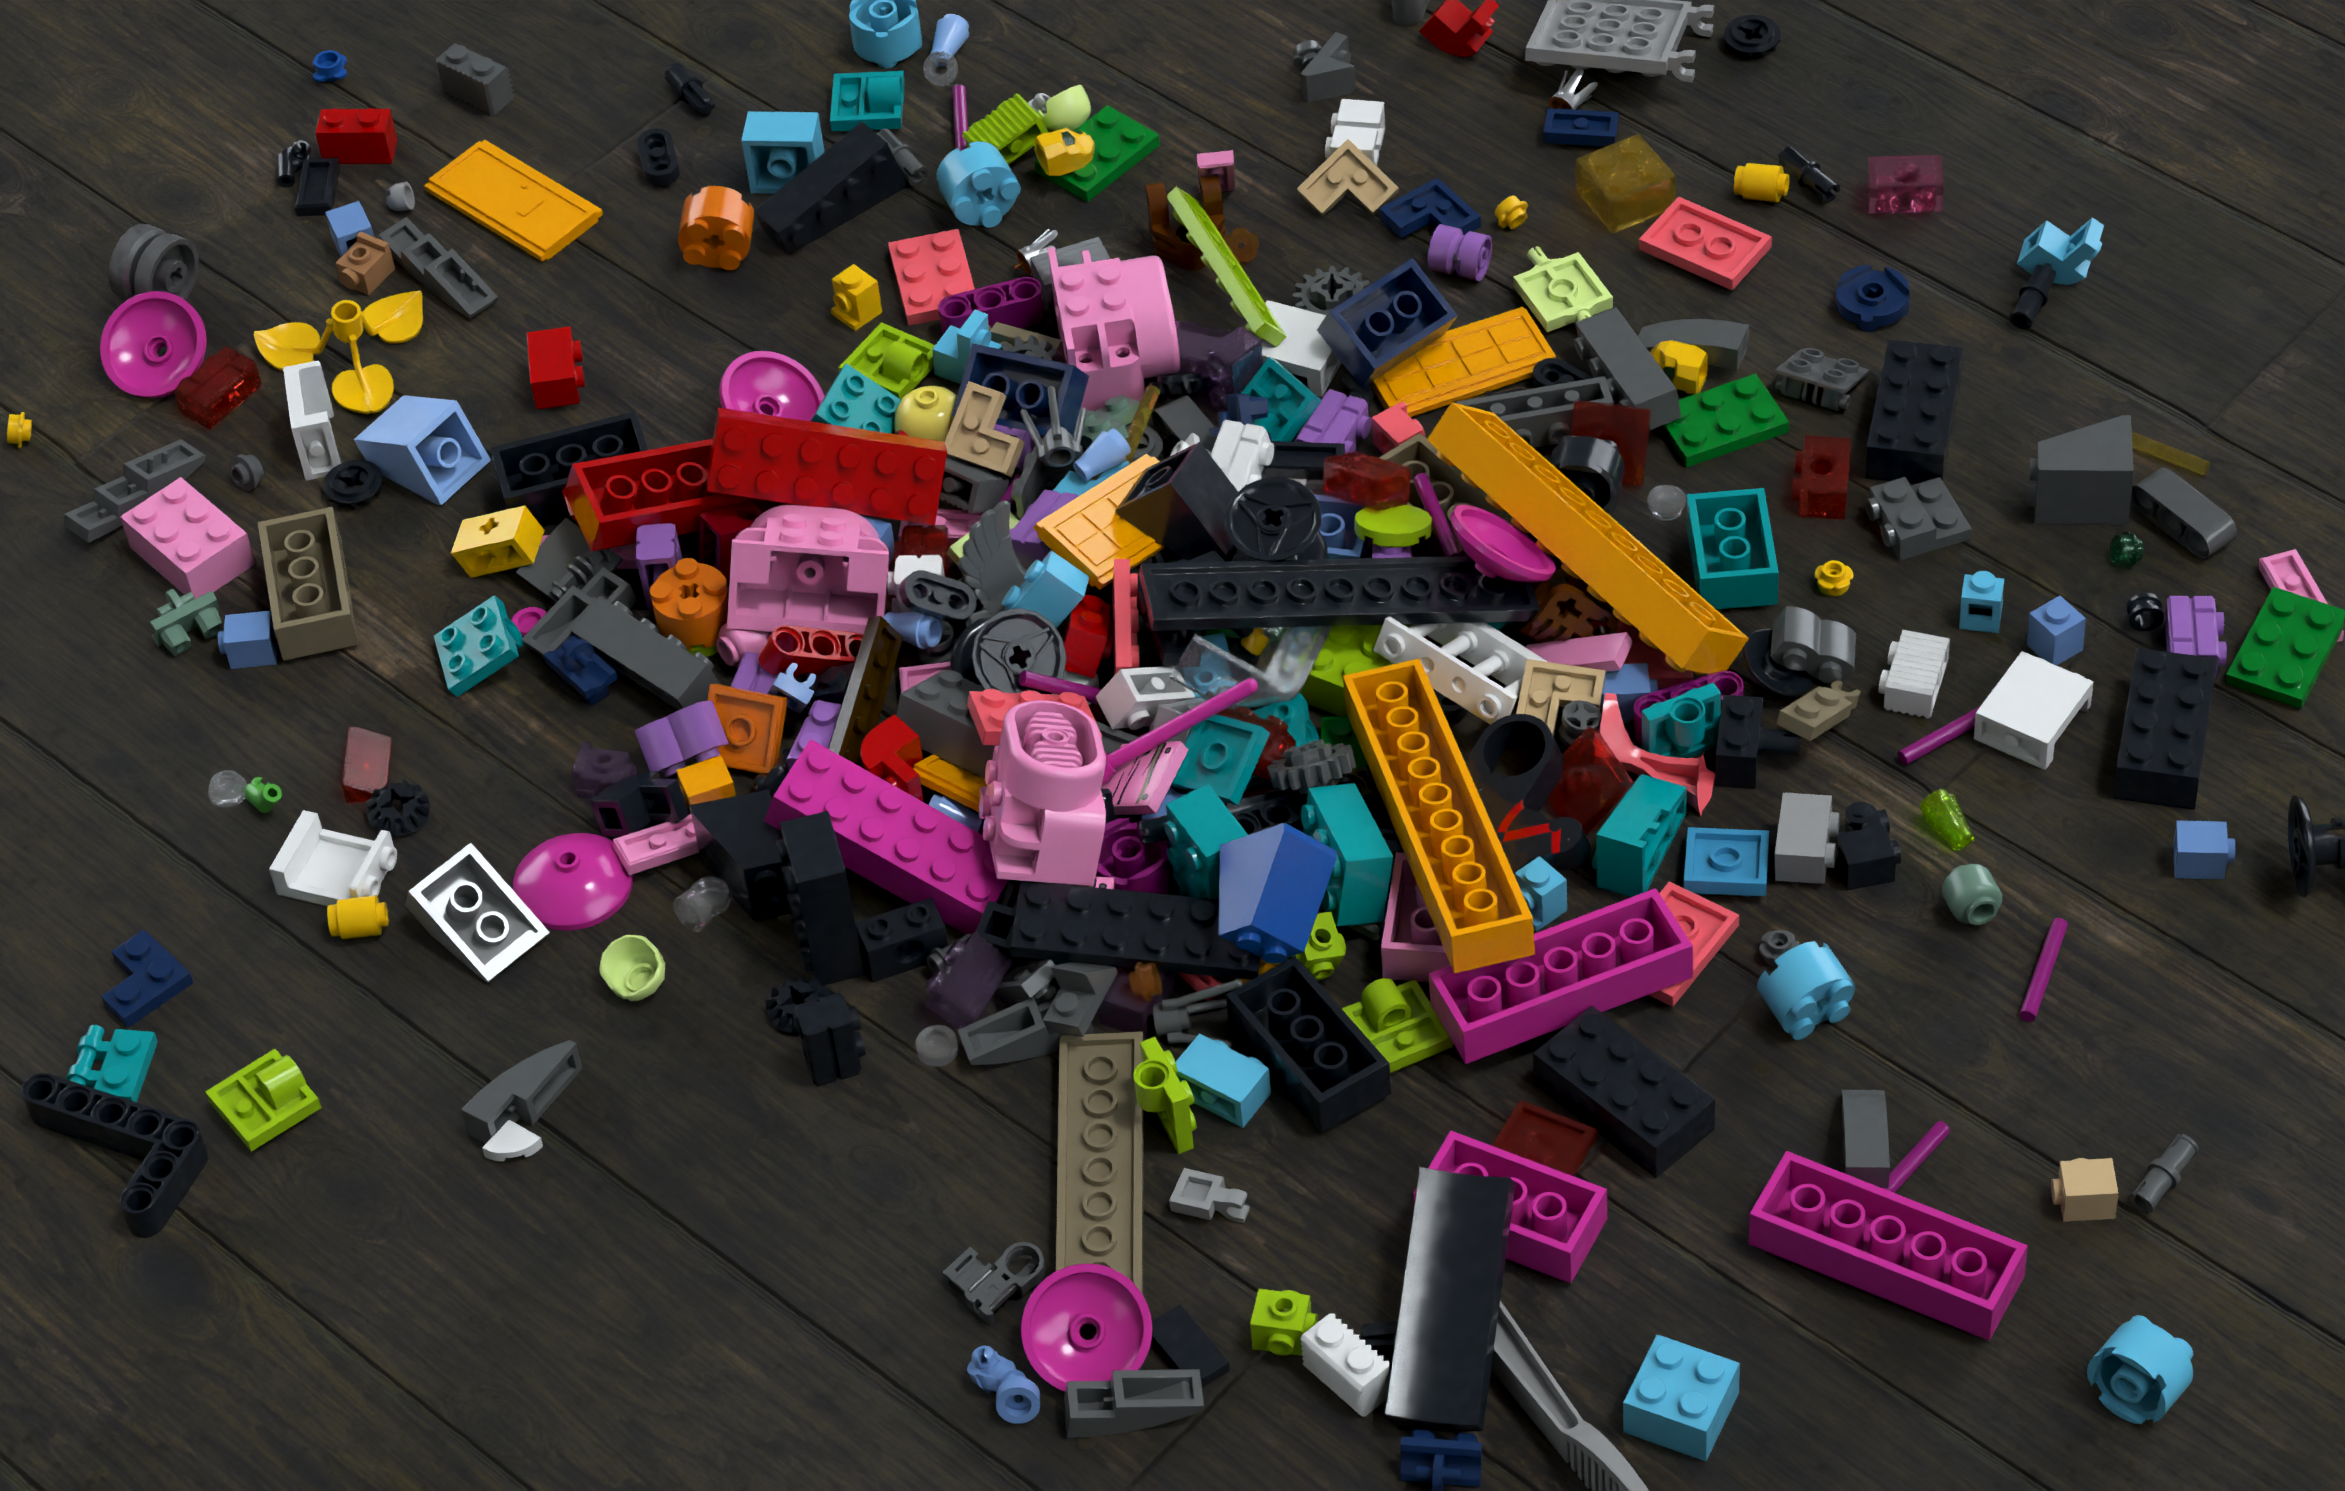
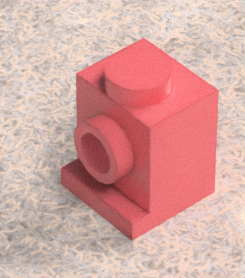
[1372,401,1425,454]

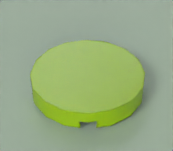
[1354,503,1432,548]

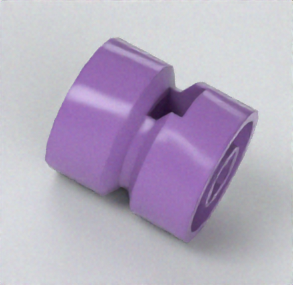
[1427,224,1492,282]

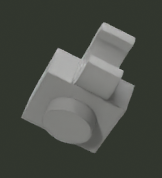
[1169,1168,1250,1223]

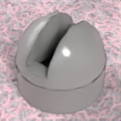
[386,182,415,212]

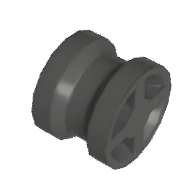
[917,620,955,665]
[1558,700,1602,751]

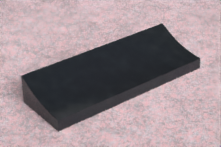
[1385,1167,1516,1431]

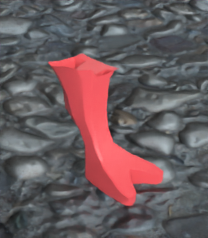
[1596,693,1715,816]

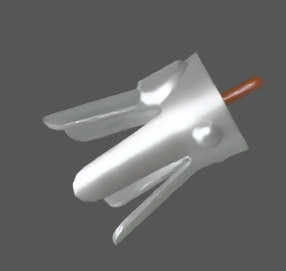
[1549,69,1598,110]
[1014,229,1058,276]

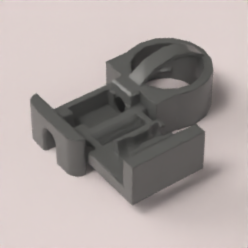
[943,1242,1046,1324]

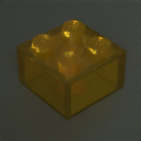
[1576,133,1676,233]

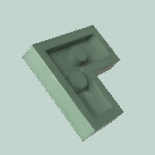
[1073,395,1146,448]

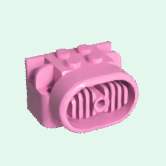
[1047,247,1180,411]
[727,505,889,634]
[979,700,1106,886]

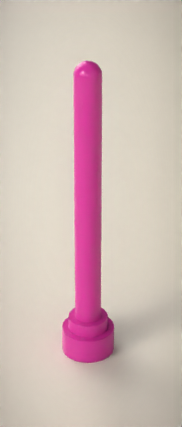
[1102,678,1258,785]

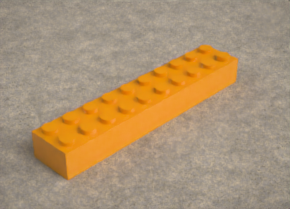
[1427,402,1749,676]
[1343,658,1535,973]

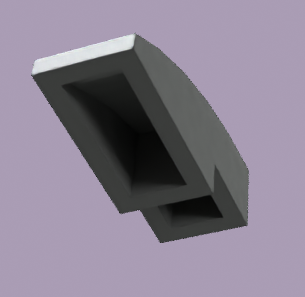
[1638,319,1749,371]
[521,567,638,657]
[958,997,1096,1065]
[461,1040,583,1143]
[1842,1090,1890,1188]
[1063,1369,1204,1438]

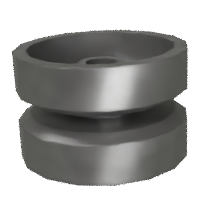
[108,224,199,301]

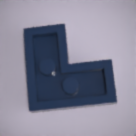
[1379,177,1481,238]
[101,929,193,1028]

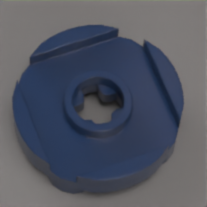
[1835,265,1910,332]

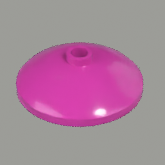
[100,291,207,399]
[719,351,825,421]
[1450,505,1556,582]
[513,833,633,931]
[1021,1264,1153,1392]

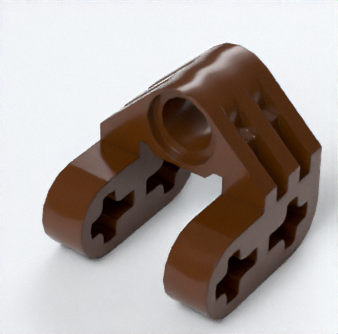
[1145,174,1227,271]
[1515,562,1618,643]

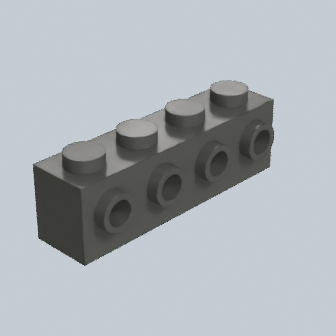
[1574,307,1681,434]
[1457,376,1614,448]
[570,596,721,710]

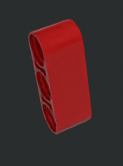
[758,625,864,677]

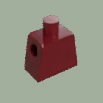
[699,501,763,586]

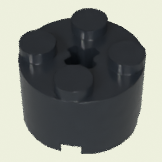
[1549,435,1625,514]

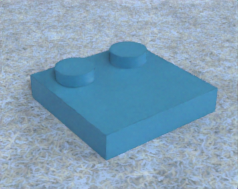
[1684,827,1769,896]

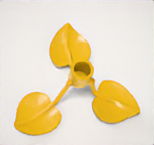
[254,291,423,414]

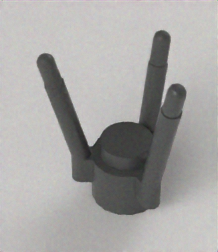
[1020,386,1087,467]
[1153,980,1242,1048]

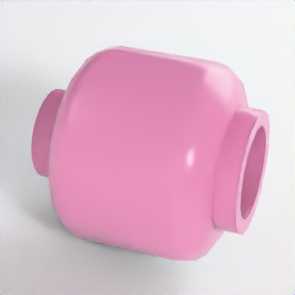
[716,623,772,668]

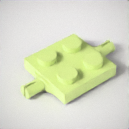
[1513,246,1613,332]

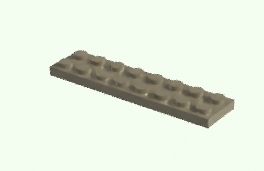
[1056,1032,1144,1295]

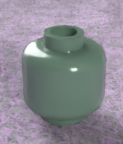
[1942,864,2002,925]

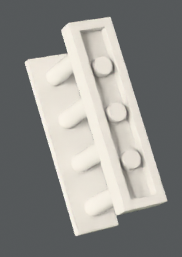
[1373,617,1548,725]

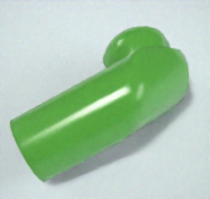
[244,777,282,813]

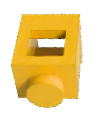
[831,264,882,331]

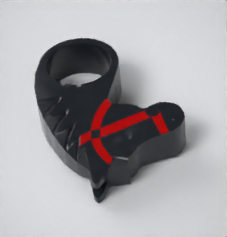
[1466,714,1591,876]

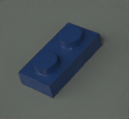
[1544,108,1619,147]

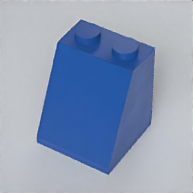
[1219,823,1337,964]

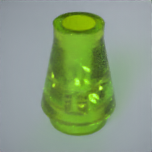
[1920,789,1974,851]

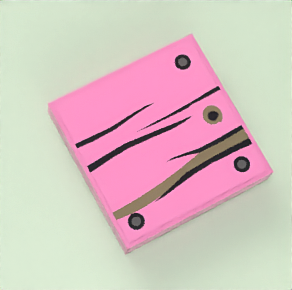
[1101,741,1188,815]

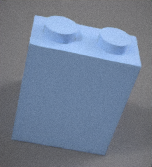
[354,395,491,505]

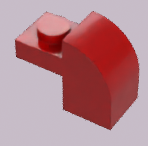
[1419,0,1499,57]
[861,714,924,801]

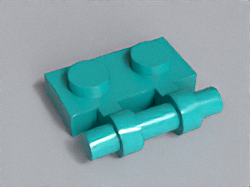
[66,1025,158,1102]

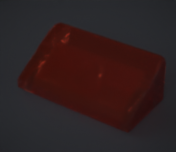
[342,726,392,803]

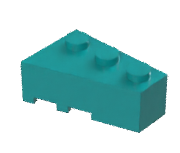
[1592,774,1687,897]

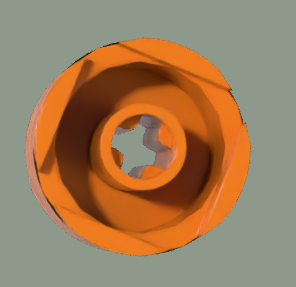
[678,186,755,270]
[650,558,729,650]

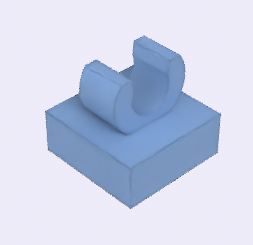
[767,663,816,715]

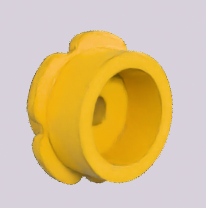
[1494,196,1528,229]
[7,412,32,448]
[1814,560,1853,596]

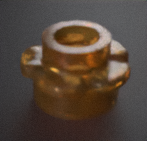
[1224,227,1259,263]
[1129,962,1162,1002]

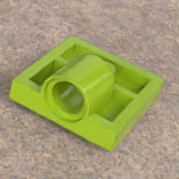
[838,322,935,400]
[1342,978,1453,1073]
[1133,1037,1197,1154]
[205,1049,321,1152]

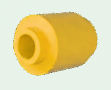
[1734,163,1789,202]
[327,895,389,940]

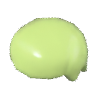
[1038,85,1091,132]
[599,935,665,1001]

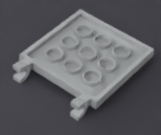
[1525,0,1714,83]

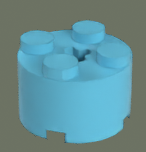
[849,0,922,69]
[937,142,1021,228]
[1757,941,1855,1040]
[2087,1315,2193,1424]

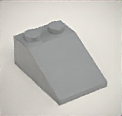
[405,843,550,983]

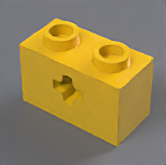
[451,505,545,578]

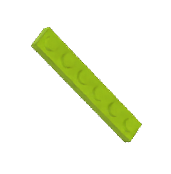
[1167,186,1287,347]

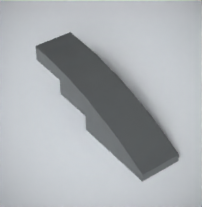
[378,217,498,319]
[64,439,205,543]

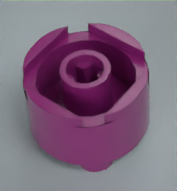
[1096,818,1172,894]

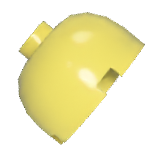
[894,386,957,442]

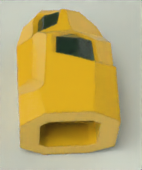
[1034,128,1095,176]
[1650,340,1708,394]

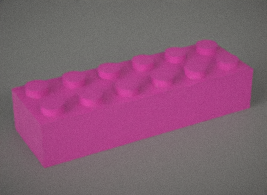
[764,739,1009,939]
[1429,888,1693,1064]
[1749,1151,2028,1341]

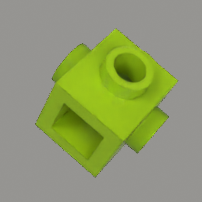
[1286,912,1346,980]
[1250,1289,1318,1356]

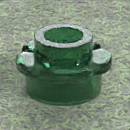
[2110,531,2144,570]

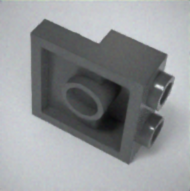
[1865,477,1972,560]

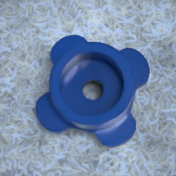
[312,50,347,82]

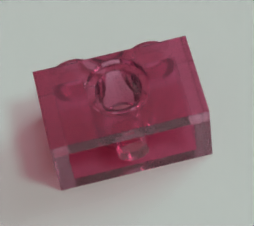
[1867,155,1944,214]

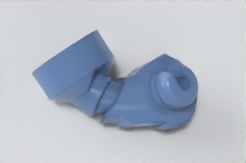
[967,1346,1040,1424]

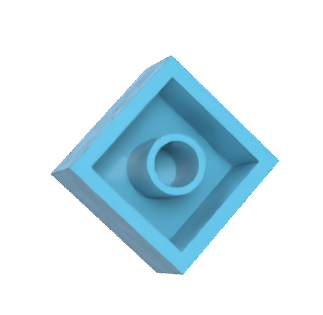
[741,111,824,194]
[1623,1334,1740,1461]

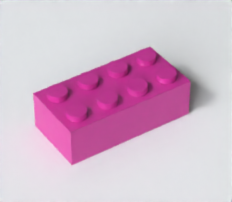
[1413,1131,1607,1283]

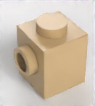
[2051,1158,2118,1222]

